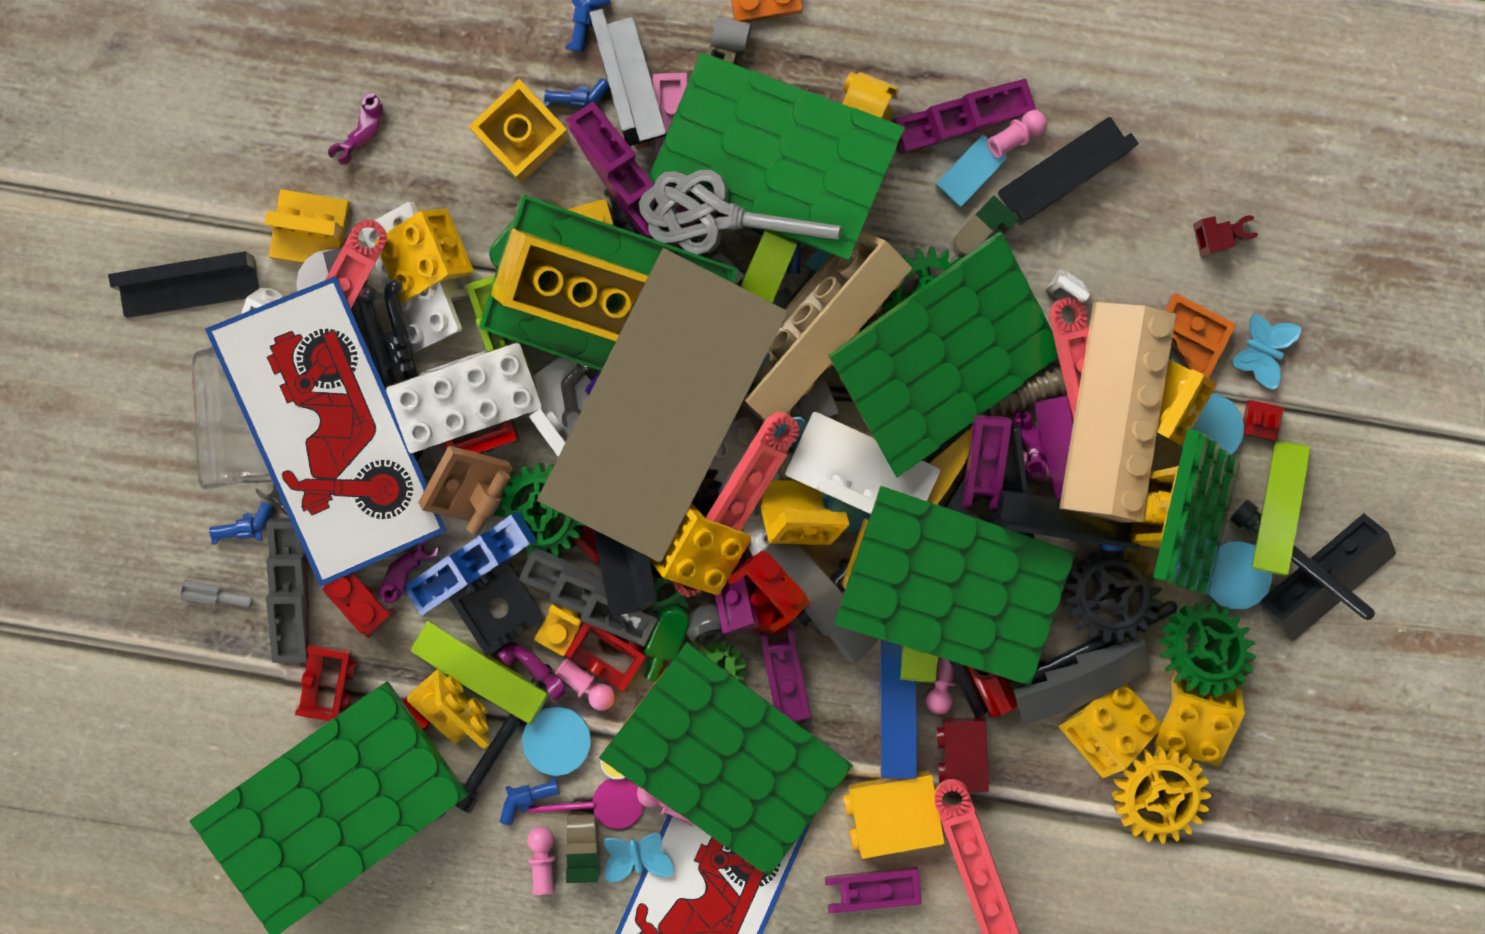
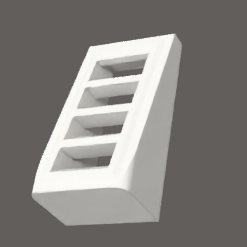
[1046,269,1090,303]

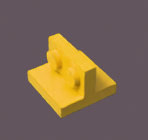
[265,189,350,264]

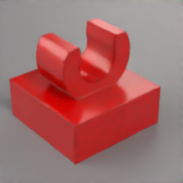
[1243,400,1284,441]

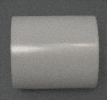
[711,16,751,54]

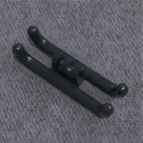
[358,279,418,390]

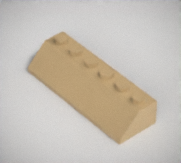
[742,231,912,422]
[1059,302,1176,523]

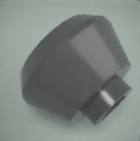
[687,601,726,644]

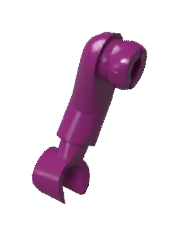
[328,93,383,165]
[1013,411,1046,480]
[379,539,440,603]
[497,642,566,701]

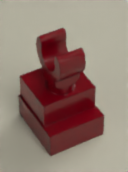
[1193,215,1258,257]

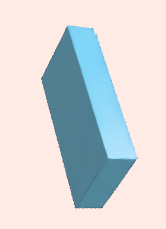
[935,134,1008,209]

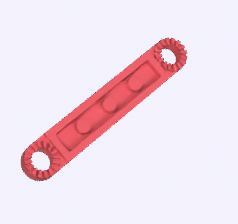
[325,220,387,309]
[1049,297,1089,421]
[671,412,799,597]
[934,779,1020,934]

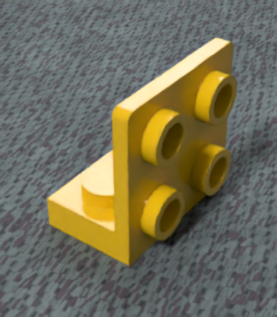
[374,209,474,303]
[1157,359,1217,446]
[759,480,849,545]
[649,502,751,595]
[407,669,490,749]
[1154,671,1245,766]
[1058,684,1161,778]

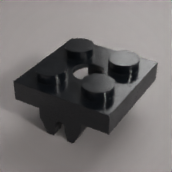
[449,560,546,657]

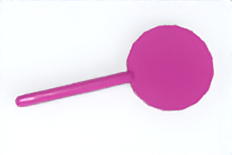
[527,778,643,829]

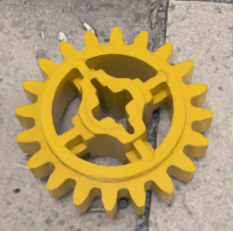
[1112,746,1211,844]

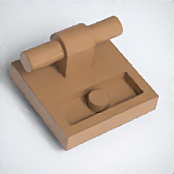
[418,446,513,535]

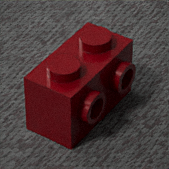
[937,717,989,793]

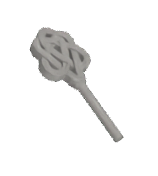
[639,170,842,256]

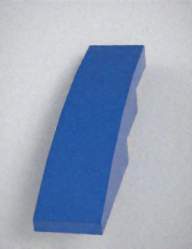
[404,511,537,616]
[879,639,917,779]

